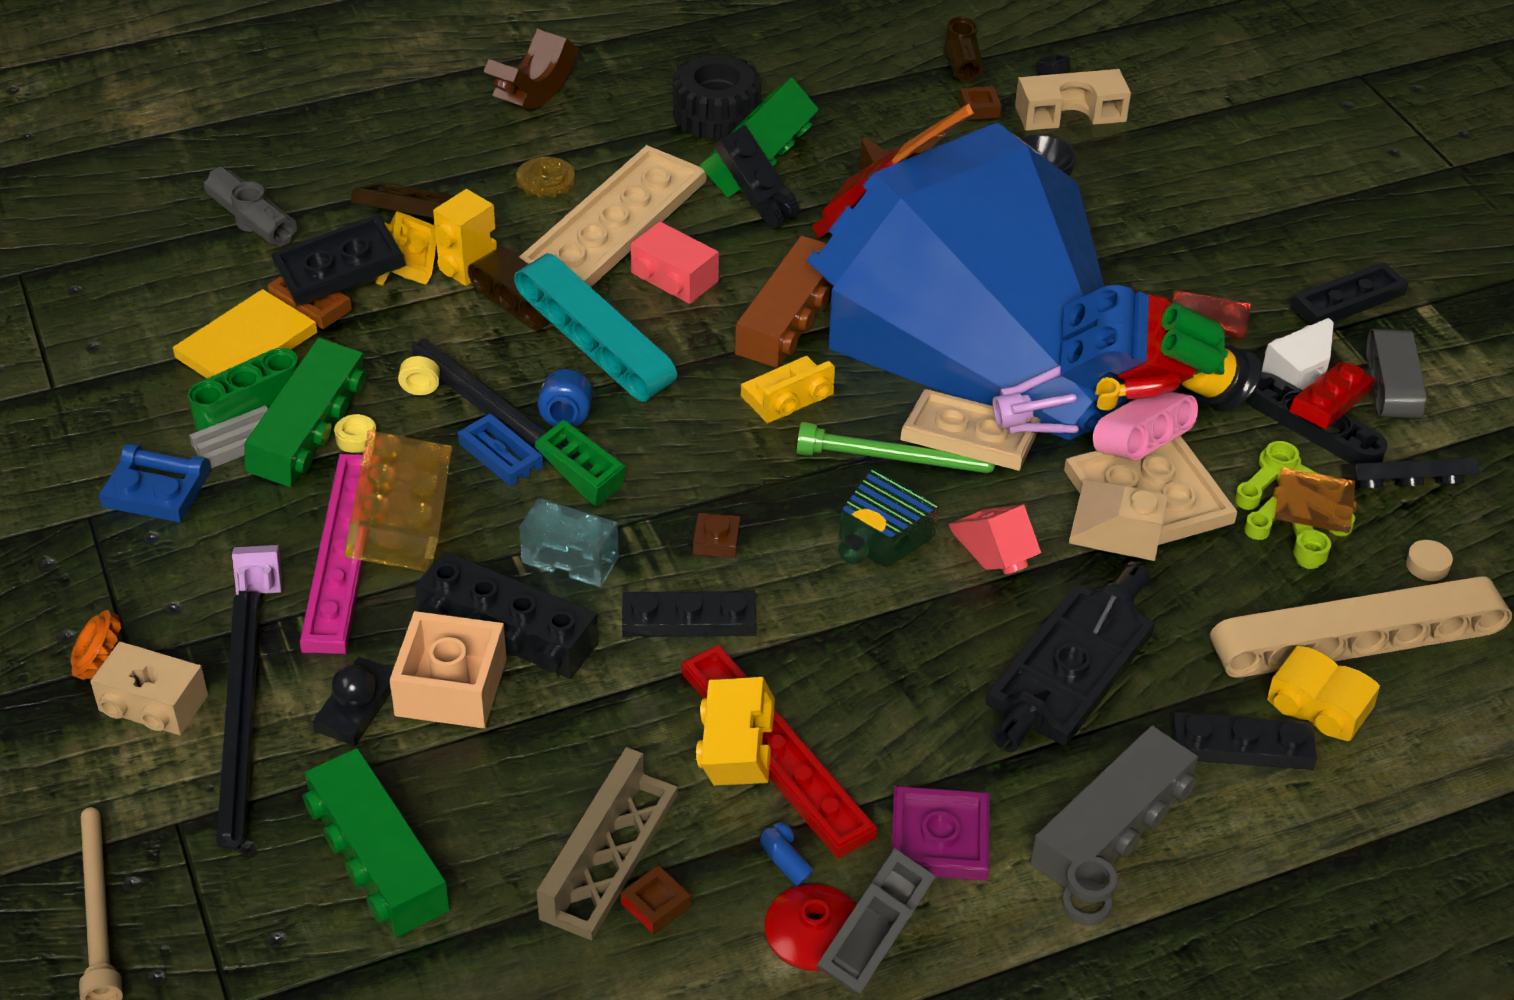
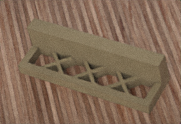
[537,747,678,941]

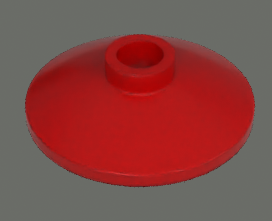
[764,884,856,971]

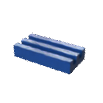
[458,414,543,487]

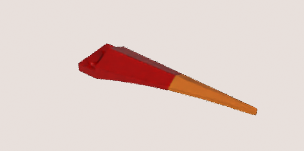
[812,103,974,238]

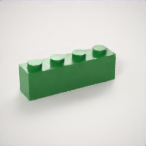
[699,77,819,198]
[244,337,367,488]
[302,748,450,938]

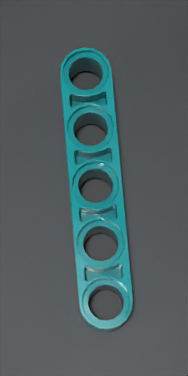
[514,253,677,402]

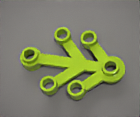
[1235,441,1355,569]

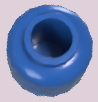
[537,369,593,427]

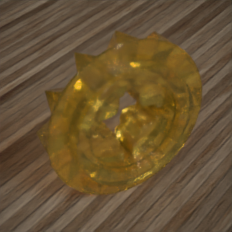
[516,157,575,199]

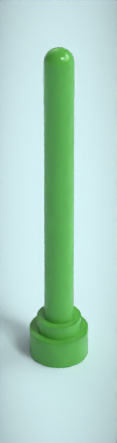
[796,422,995,473]

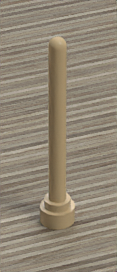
[79,807,123,1000]

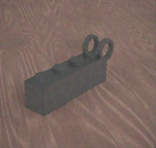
[1031,726,1198,926]

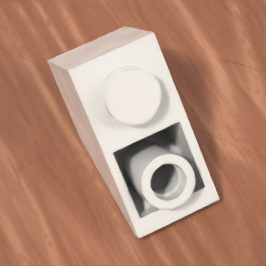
[1261,318,1334,390]

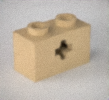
[90,641,208,736]

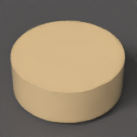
[1406,540,1453,581]

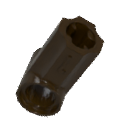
[944,16,984,83]

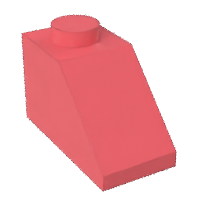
[949,504,1041,574]

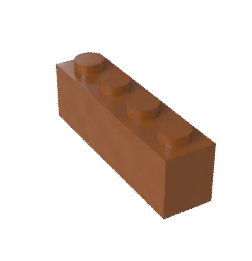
[735,236,834,368]

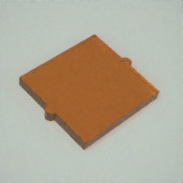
[1273,467,1357,533]

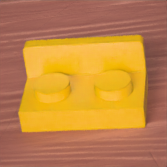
[375,211,436,286]
[741,356,835,424]

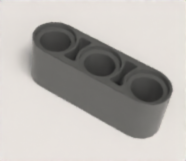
[1366,328,1426,419]

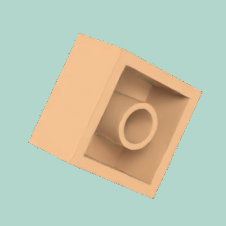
[390,611,507,729]

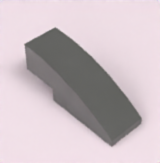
[816,848,936,996]

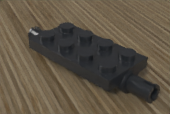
[986,562,1155,752]

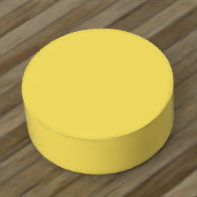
[398,356,440,395]
[334,414,377,453]

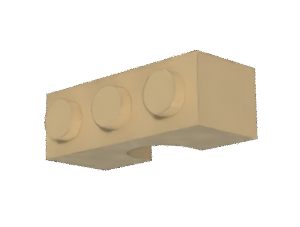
[1015,69,1131,131]

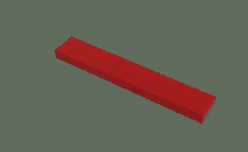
[681,645,877,859]

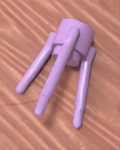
[993,361,1079,434]

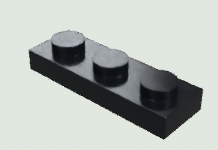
[1291,262,1408,325]
[1342,457,1479,488]
[622,591,756,637]
[1171,712,1317,770]

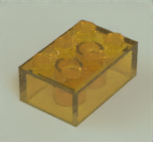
[344,430,452,572]

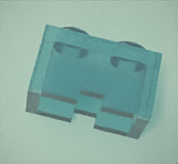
[519,498,619,587]

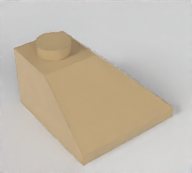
[1069,479,1168,561]

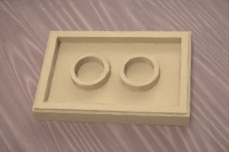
[900,389,1041,471]

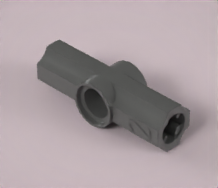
[204,166,297,248]

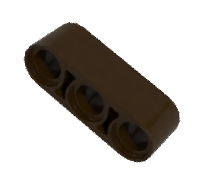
[467,247,551,331]

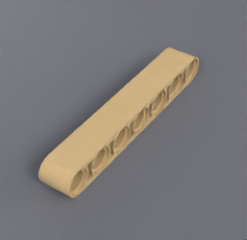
[1210,577,1512,678]

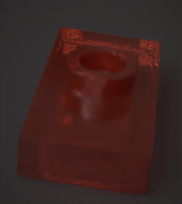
[1172,290,1251,339]

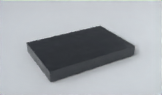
[271,214,406,307]

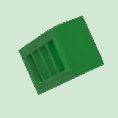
[535,419,626,507]

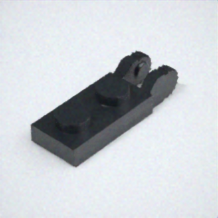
[714,125,800,229]

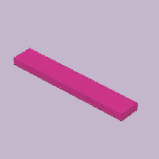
[300,454,382,654]

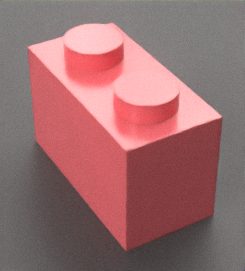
[630,222,719,304]

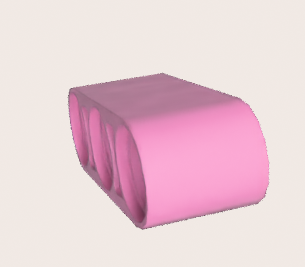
[1093,392,1198,460]

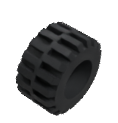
[673,54,761,140]

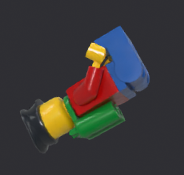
[1060,285,1261,412]

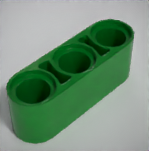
[188,348,299,431]

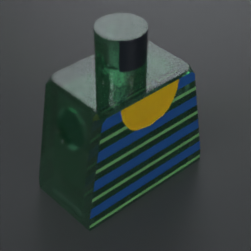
[838,469,939,566]

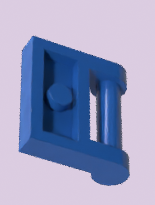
[99,443,210,523]

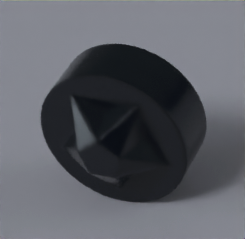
[1036,54,1071,76]

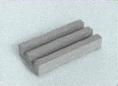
[189,405,268,469]

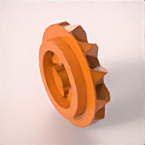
[70,610,121,680]

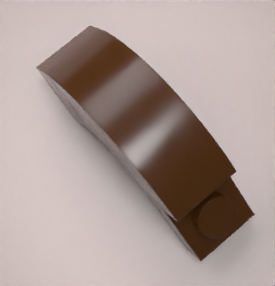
[483,29,579,109]

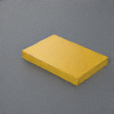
[173,289,317,378]

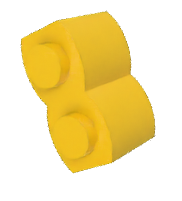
[1267,646,1380,741]

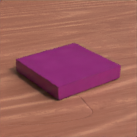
[891,786,989,881]

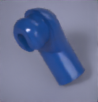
[760,822,814,887]

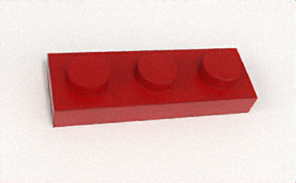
[1289,362,1375,429]

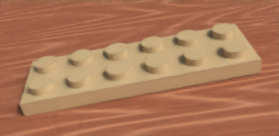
[519,145,707,287]

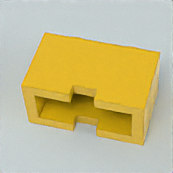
[433,189,497,286]
[696,677,775,786]

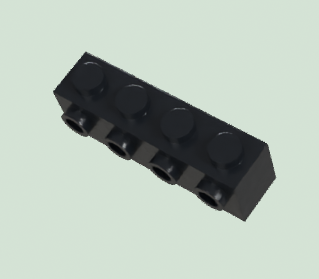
[415,551,599,679]

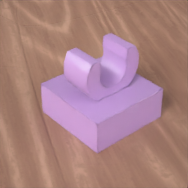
[232,545,283,595]

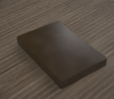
[351,182,456,218]

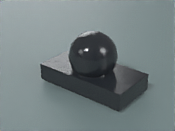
[312,657,394,746]

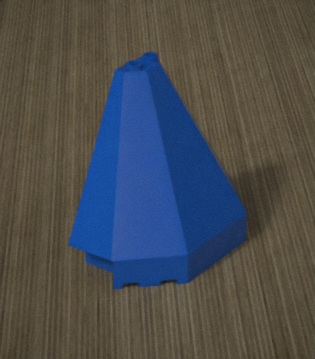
[807,122,1133,440]

